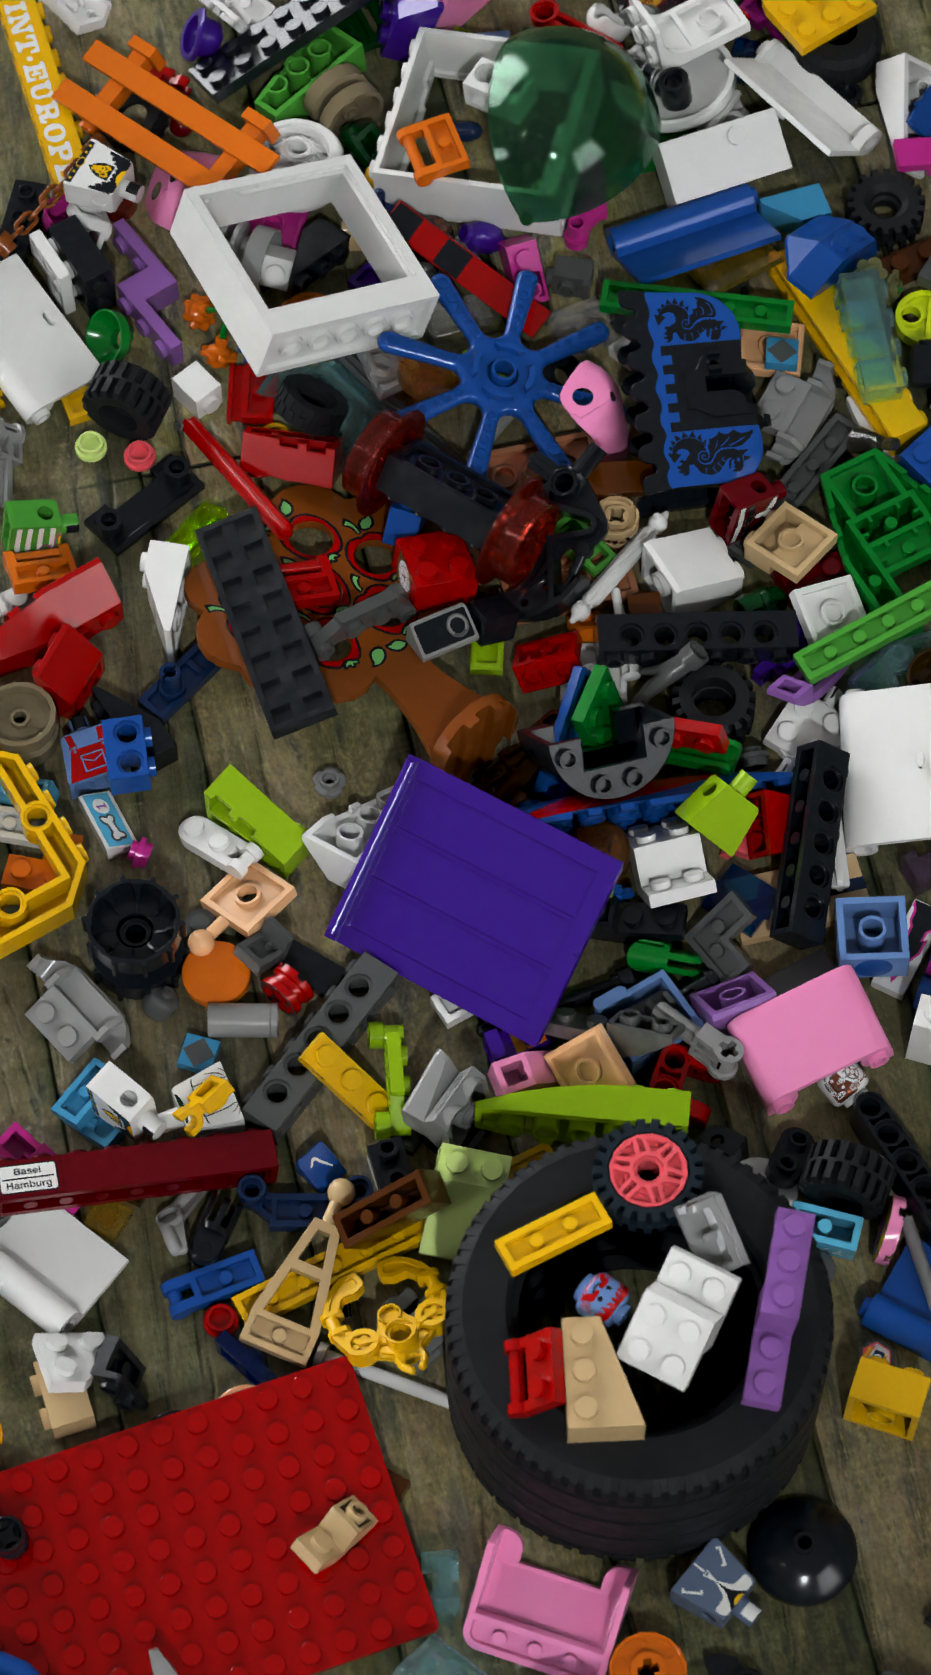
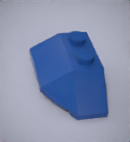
[784,215,878,299]

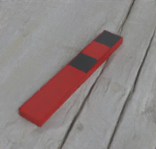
[389,200,552,339]

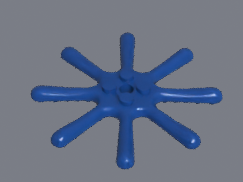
[377,270,625,477]

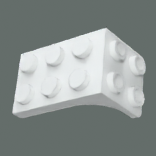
[626,0,751,70]

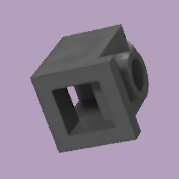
[546,255,594,304]

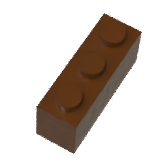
[332,1169,452,1250]

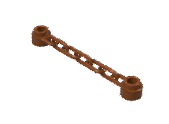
[0,131,109,259]

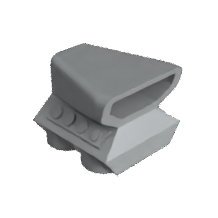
[401,1048,490,1149]

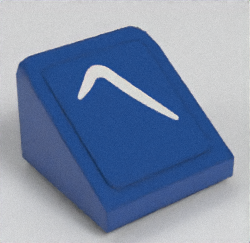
[296,1141,347,1193]

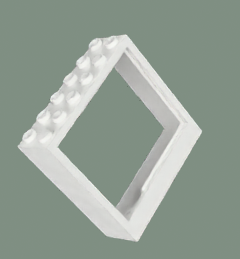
[369,27,605,236]
[170,154,440,377]

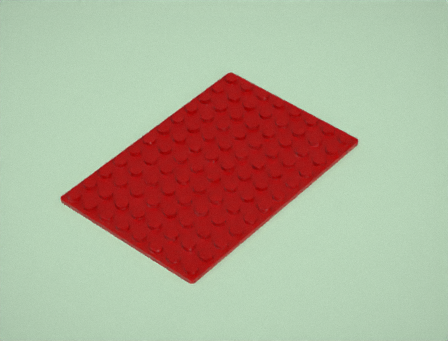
[0,1356,439,1675]

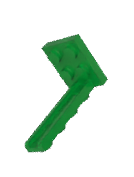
[571,664,743,776]

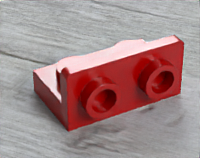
[512,630,583,693]

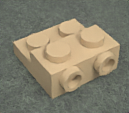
[743,501,838,584]

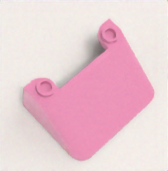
[463,1524,639,1675]

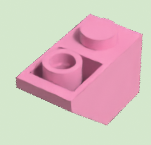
[487,1050,559,1096]

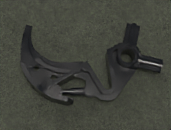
[475,442,609,623]

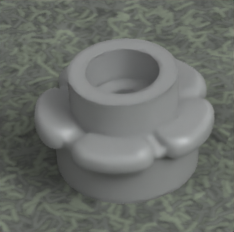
[313,767,346,799]

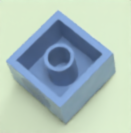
[833,896,910,978]

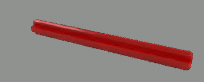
[183,416,293,540]

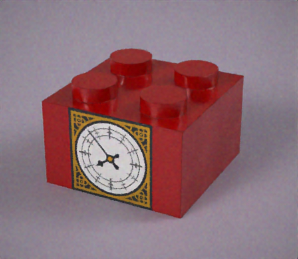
[392,531,479,613]

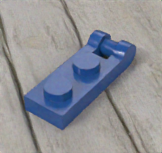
[160,1249,266,1320]

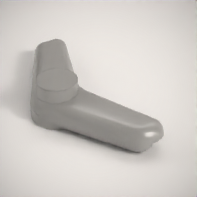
[155,1191,208,1256]

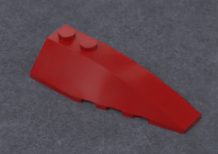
[0,557,124,677]

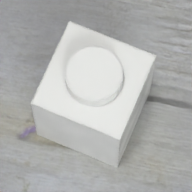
[260,244,297,291]
[171,361,223,419]

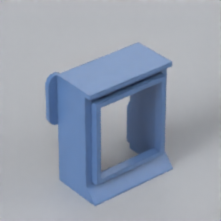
[593,969,704,1076]

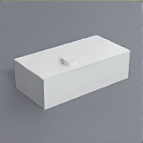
[649,107,793,207]

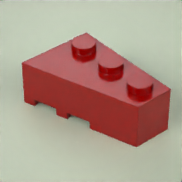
[240,426,344,489]

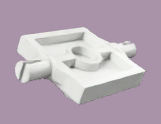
[762,686,842,772]

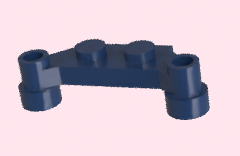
[237,1174,373,1232]

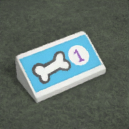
[78,791,137,861]

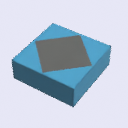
[764,337,799,372]
[177,1033,221,1073]

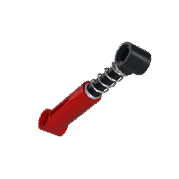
[529,0,693,111]

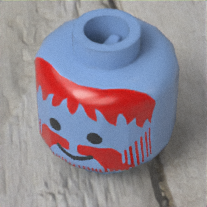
[573,1272,632,1329]

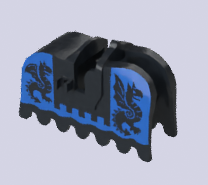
[612,290,771,518]

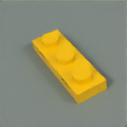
[297,1032,388,1130]
[494,1192,612,1277]

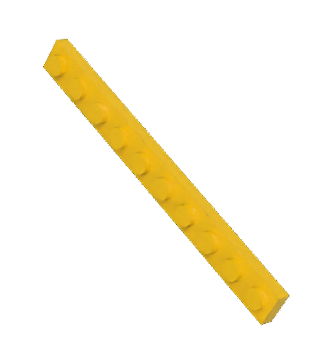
[231,1143,554,1325]

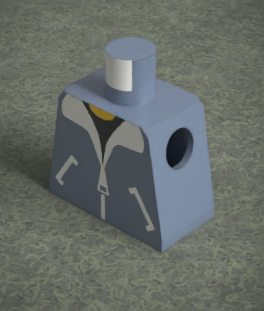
[669,1538,763,1629]

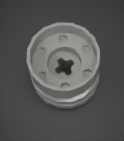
[219,221,282,294]

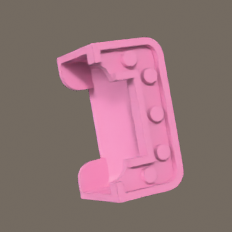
[727,965,894,1116]

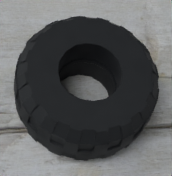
[790,15,882,88]

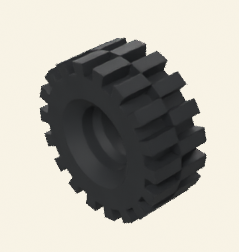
[845,169,926,252]

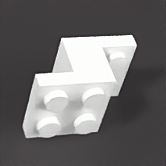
[619,816,717,908]
[616,1245,742,1392]

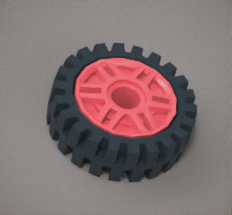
[592,1119,704,1234]

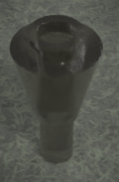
[847,426,900,458]

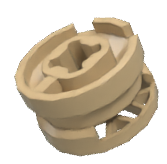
[600,495,640,548]

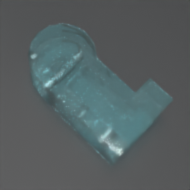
[421,1549,461,1625]

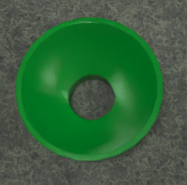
[85,308,133,365]

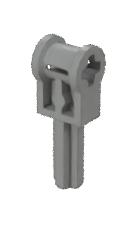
[0,417,26,508]
[651,1002,744,1081]

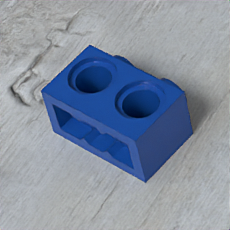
[101,715,157,795]

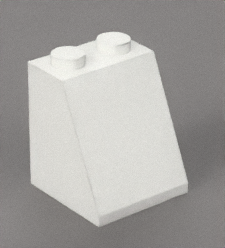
[640,527,745,613]

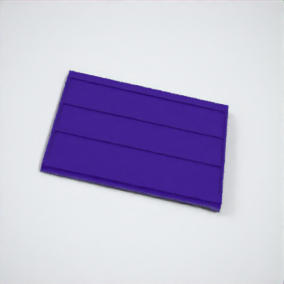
[324,754,624,1047]

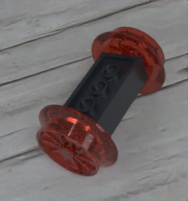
[342,409,559,586]

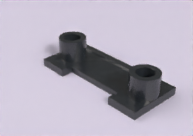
[84,453,205,557]

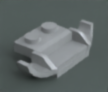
[757,358,836,465]
[25,954,130,1064]

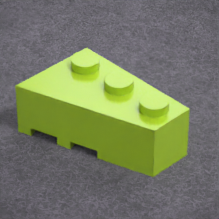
[204,764,310,880]

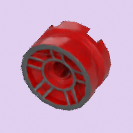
[260,963,314,1017]

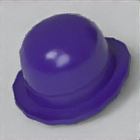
[180,7,223,62]

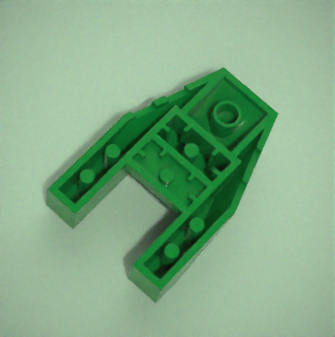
[820,448,931,658]

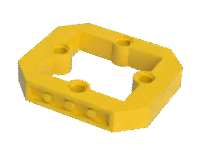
[0,750,90,959]

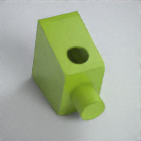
[674,769,759,857]

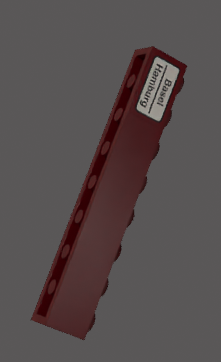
[0,1128,279,1217]

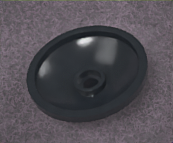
[747,1497,858,1607]

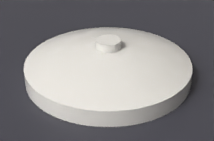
[612,44,736,133]

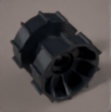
[81,875,190,1002]

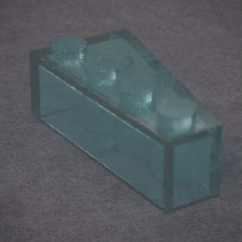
[833,268,908,405]

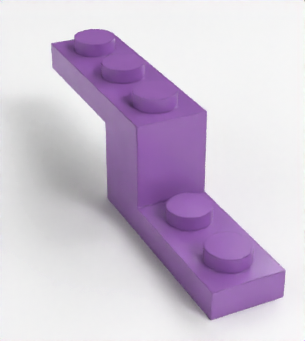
[112,218,184,367]
[741,1207,816,1412]

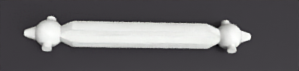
[569,511,669,624]

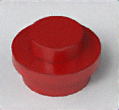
[203,1303,239,1339]

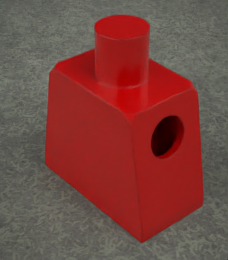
[745,789,790,860]

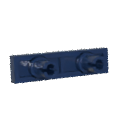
[137,643,221,725]

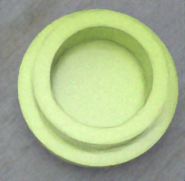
[75,431,107,462]

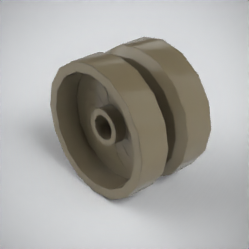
[303,63,384,137]
[0,682,60,767]

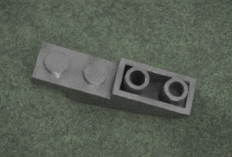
[544,1007,685,1058]

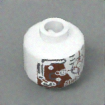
[817,1063,869,1108]

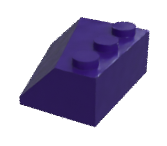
[377,0,444,63]

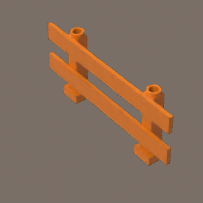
[51,34,281,188]

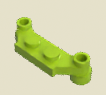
[367,1021,412,1140]

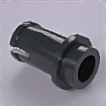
[678,969,721,1006]

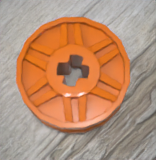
[607,1632,687,1675]

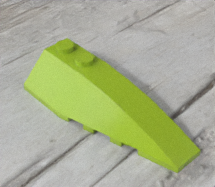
[475,1085,691,1145]

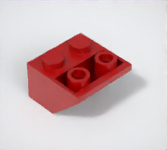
[32,622,105,720]

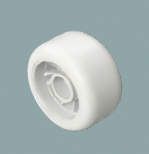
[249,119,344,213]

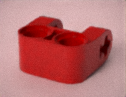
[649,1043,721,1129]

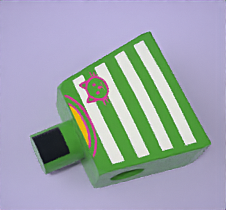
[1,499,79,553]

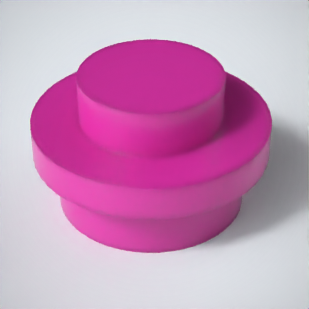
[126,836,154,870]

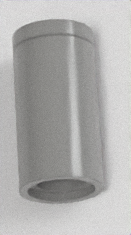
[207,1003,279,1038]

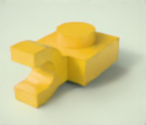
[172,1074,235,1137]

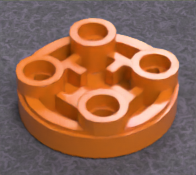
[182,941,251,1010]

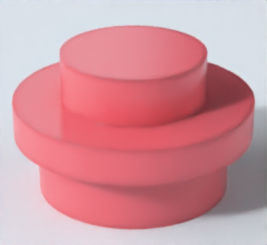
[124,440,156,472]

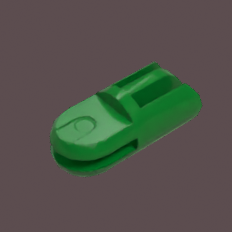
[627,938,702,977]

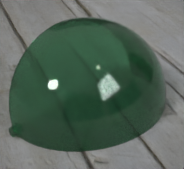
[488,26,661,226]

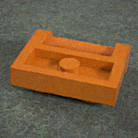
[396,112,471,187]
[2,543,77,595]

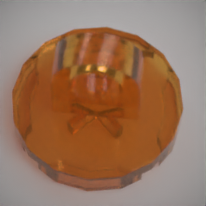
[397,358,460,405]

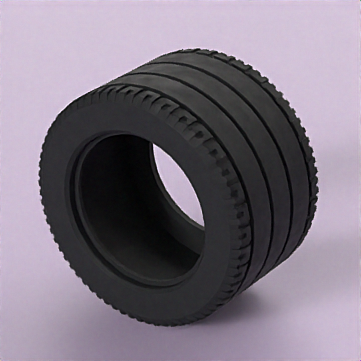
[445,1134,834,1562]

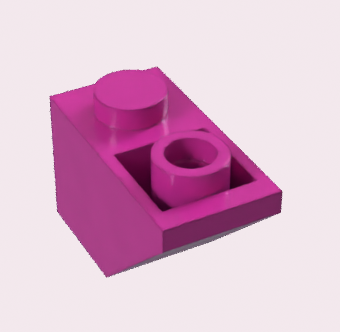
[498,234,550,303]

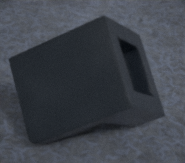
[468,594,520,647]

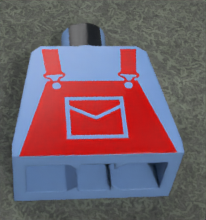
[60,715,131,800]

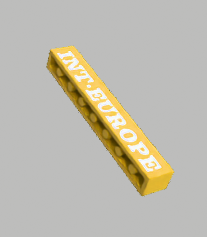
[0,0,84,196]

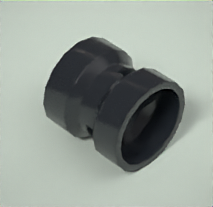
[0,1516,30,1561]

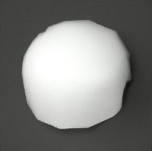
[586,3,632,42]

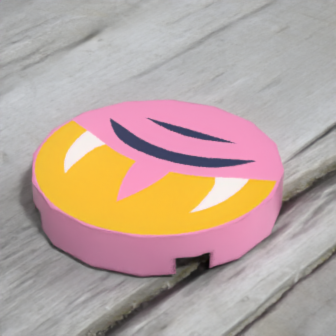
[872,1194,907,1266]

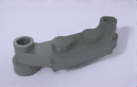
[304,583,417,661]

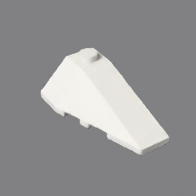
[875,53,931,179]
[302,785,394,889]

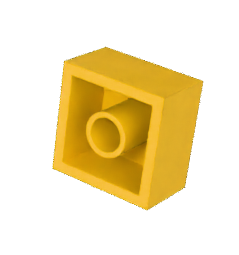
[843,1356,931,1441]

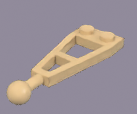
[238,1178,356,1369]

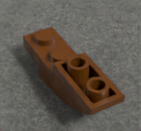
[521,460,655,513]

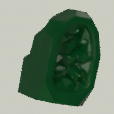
[733,586,787,611]

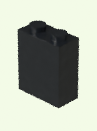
[47,214,117,318]

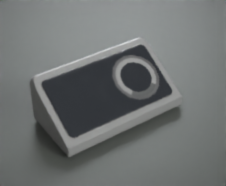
[405,602,480,663]

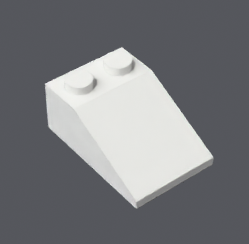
[140,540,192,664]

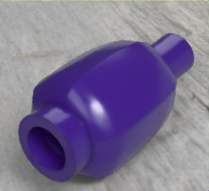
[458,221,509,254]

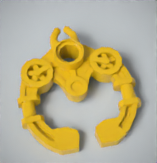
[319,1256,448,1375]

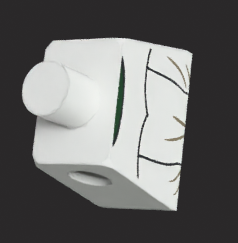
[158,1062,246,1138]

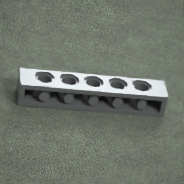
[241,952,399,1145]

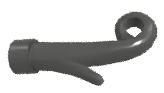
[631,640,709,707]

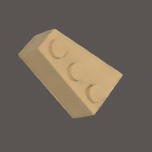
[561,1316,646,1443]

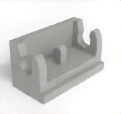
[673,1191,750,1272]

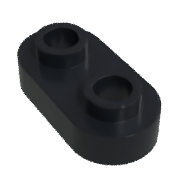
[765,1127,814,1189]

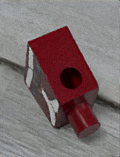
[708,472,787,546]

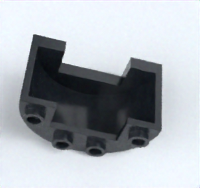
[517,702,675,799]

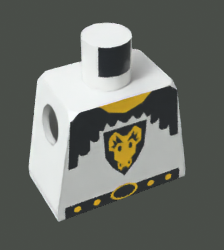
[63,138,145,213]
[86,1061,167,1140]

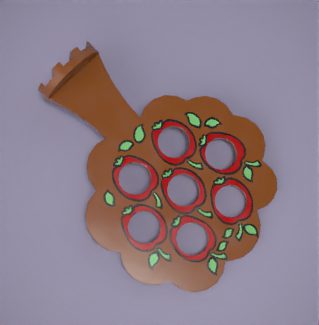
[184,485,518,782]

